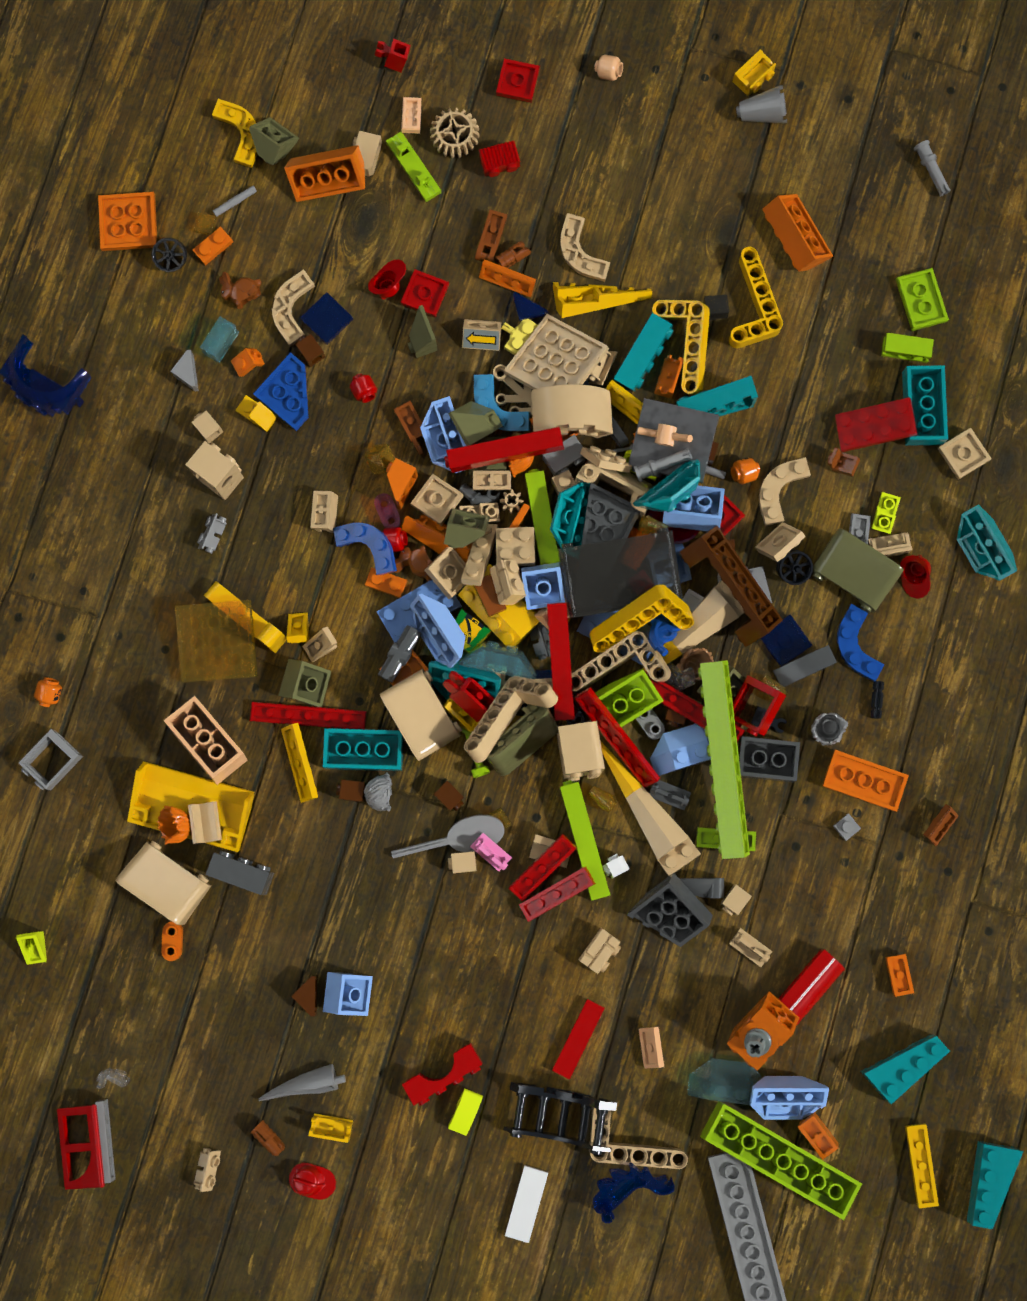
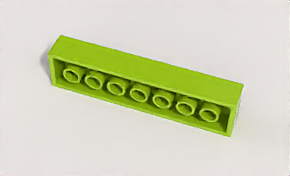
[700,1101,862,1220]

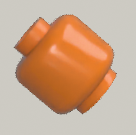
[731,457,760,484]
[34,677,62,707]

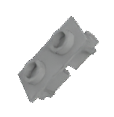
[197,513,227,554]

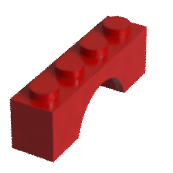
[402,1042,483,1106]

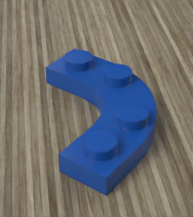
[333,522,397,575]
[837,604,885,682]

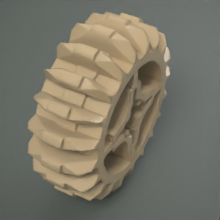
[430,107,480,159]

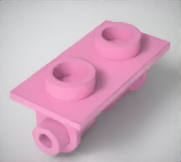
[470,833,512,871]

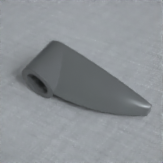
[679,878,725,898]

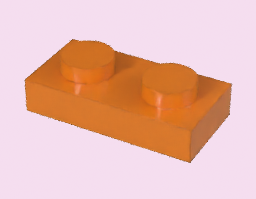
[192,226,233,266]
[365,567,407,598]
[885,954,914,997]

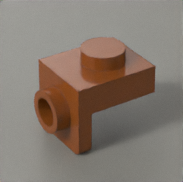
[828,447,860,477]

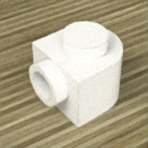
[602,854,630,878]

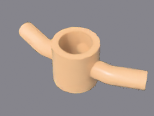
[637,424,693,447]

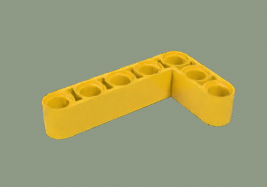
[729,247,783,349]
[652,300,710,396]
[204,581,287,653]
[589,584,694,653]

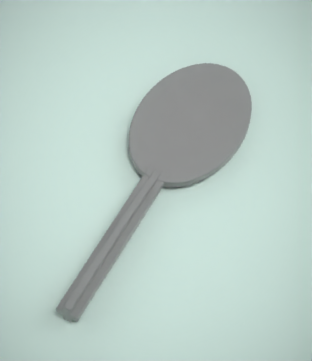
[391,815,504,858]

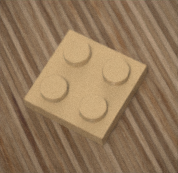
[938,428,991,480]
[580,446,632,473]
[410,474,464,526]
[755,522,806,562]
[496,527,535,566]
[425,546,466,599]

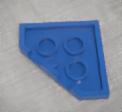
[253,352,309,431]

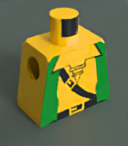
[455,609,491,654]

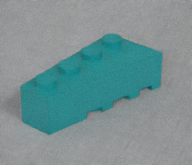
[614,313,674,391]
[676,376,758,417]
[860,1034,950,1104]
[967,1141,1024,1229]

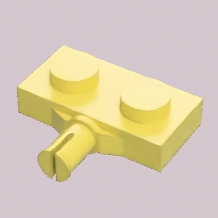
[501,317,538,355]

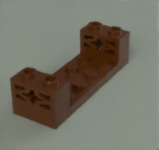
[680,525,783,647]

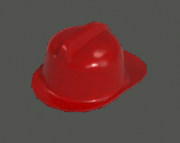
[368,259,406,300]
[900,555,931,599]
[289,1163,336,1200]

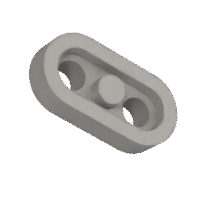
[635,709,665,740]

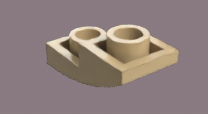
[458,503,500,524]

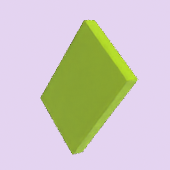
[895,268,949,331]

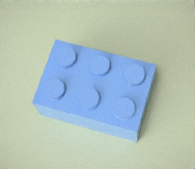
[662,485,725,531]

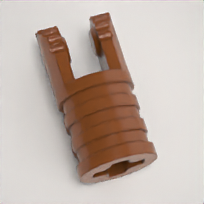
[495,241,531,268]
[250,1120,285,1156]

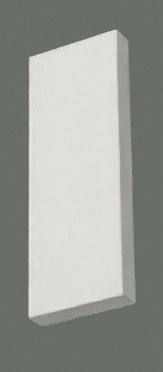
[505,1165,548,1243]

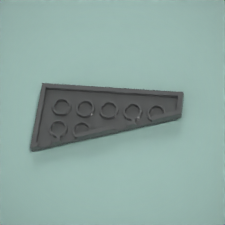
[572,483,640,611]

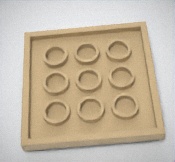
[504,314,609,390]

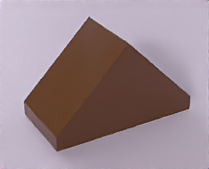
[291,975,317,1017]

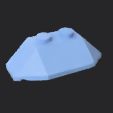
[420,396,466,473]
[410,594,466,668]
[650,724,711,776]
[750,1076,829,1120]

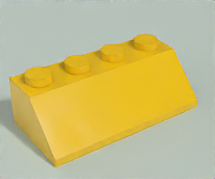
[458,564,540,650]

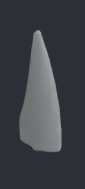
[259,1064,346,1101]

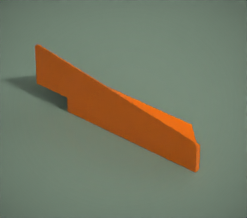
[402,515,492,563]

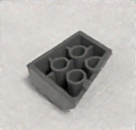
[627,873,713,947]

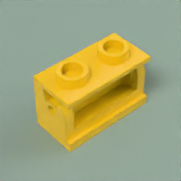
[732,49,776,96]

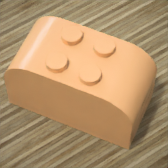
[164,696,248,785]

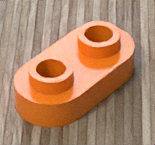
[161,922,183,961]

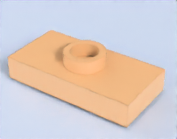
[402,97,421,134]

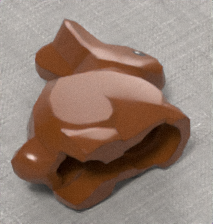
[219,272,262,309]
[395,545,432,581]

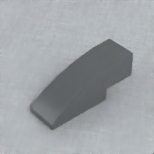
[773,645,837,688]

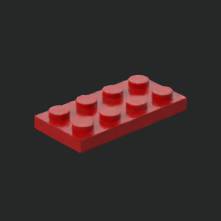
[835,397,917,452]

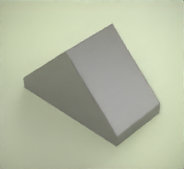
[171,350,199,392]

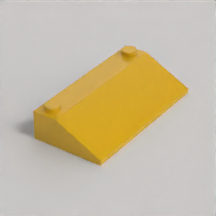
[127,761,255,852]

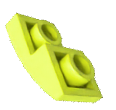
[872,492,901,534]
[448,1089,483,1136]

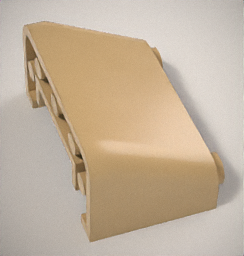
[575,461,654,522]
[380,669,462,761]
[115,841,211,925]

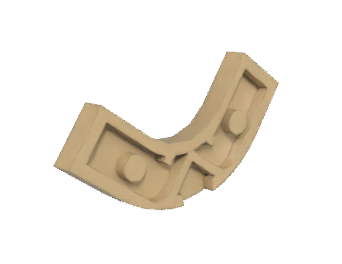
[560,213,610,282]
[272,269,315,347]
[759,457,811,526]

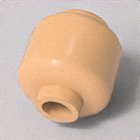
[595,55,623,81]

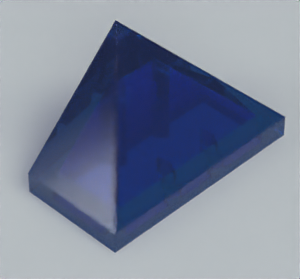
[513,292,549,320]

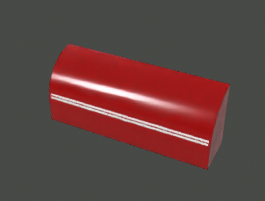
[778,948,845,1025]

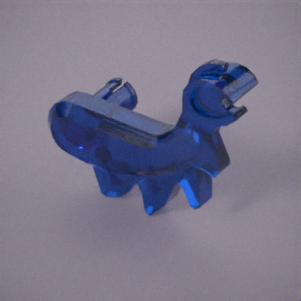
[592,1162,675,1223]

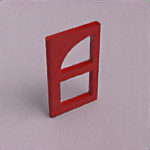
[57,1104,105,1190]

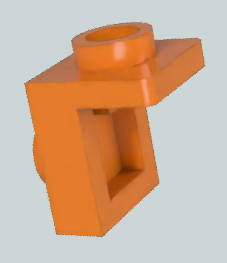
[231,348,265,377]

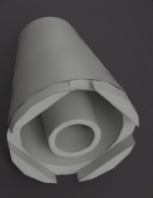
[736,85,787,124]

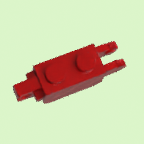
[443,671,495,722]

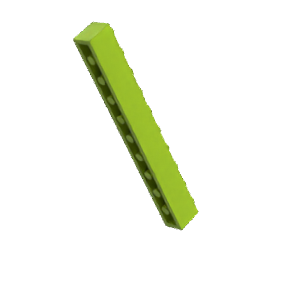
[698,660,750,859]

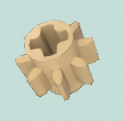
[500,489,524,514]

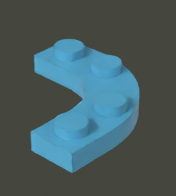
[474,374,531,431]

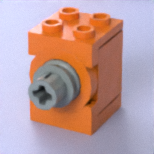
[727,991,799,1071]

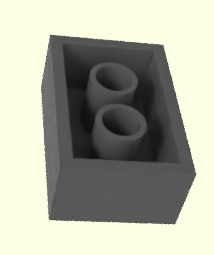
[738,736,800,783]
[206,850,275,895]

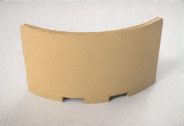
[531,384,613,438]

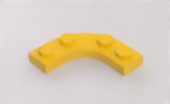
[212,99,257,168]

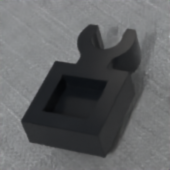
[750,706,787,734]

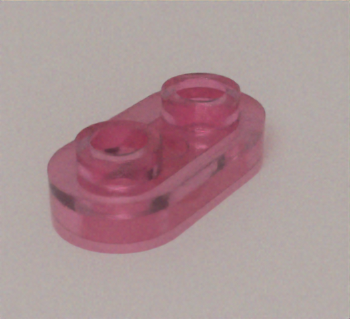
[374,493,401,528]

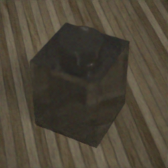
[700,294,729,320]

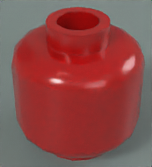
[349,374,377,403]
[382,527,408,552]

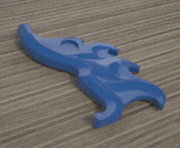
[626,600,681,656]

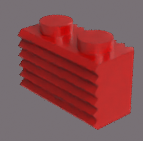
[479,140,520,177]

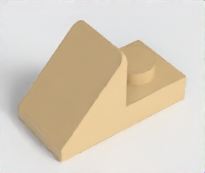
[302,627,337,662]

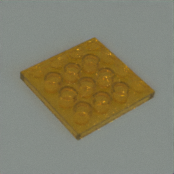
[175,600,258,682]

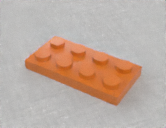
[822,750,909,812]

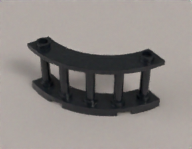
[503,1082,617,1155]

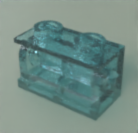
[200,316,239,363]

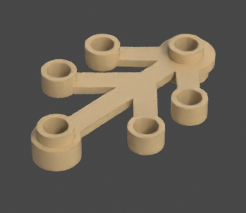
[493,364,533,415]

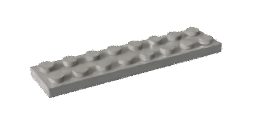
[708,1152,786,1301]

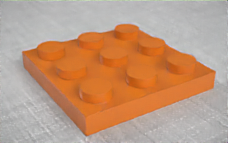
[98,192,157,251]

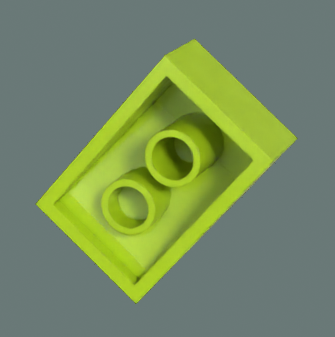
[595,669,664,727]

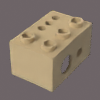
[185,441,244,500]

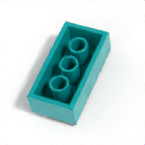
[902,365,948,446]
[323,728,404,771]

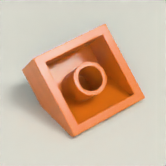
[386,458,418,509]

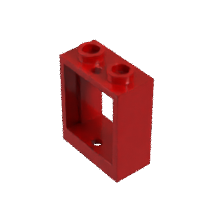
[733,675,786,737]

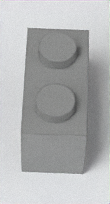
[542,434,585,476]

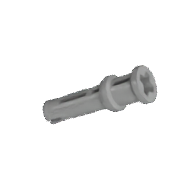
[914,140,951,197]
[633,448,693,482]

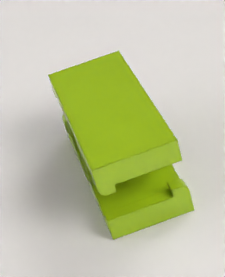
[881,333,934,363]

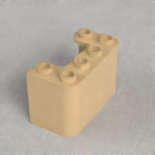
[557,721,605,781]

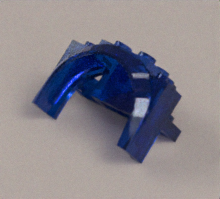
[0,334,92,417]

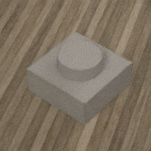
[833,814,861,841]

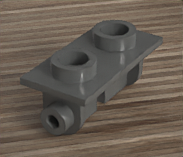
[529,623,551,660]
[649,780,691,810]

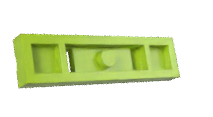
[386,132,441,202]

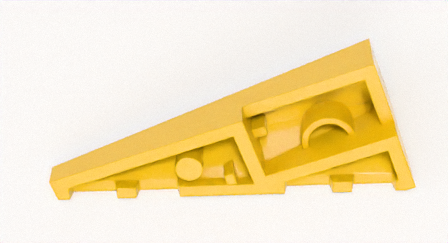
[553,282,652,318]

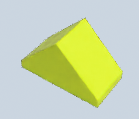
[16,931,47,965]

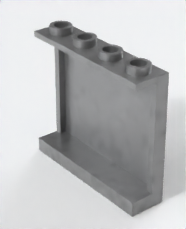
[629,398,719,485]

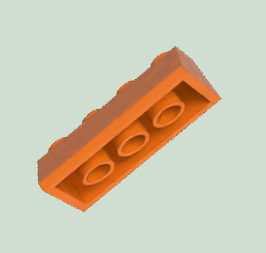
[284,145,365,202]
[762,194,833,272]

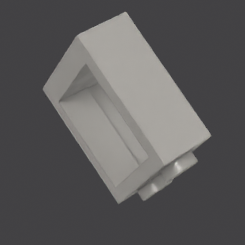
[19,729,83,790]

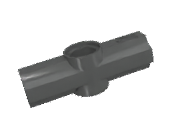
[378,625,422,683]

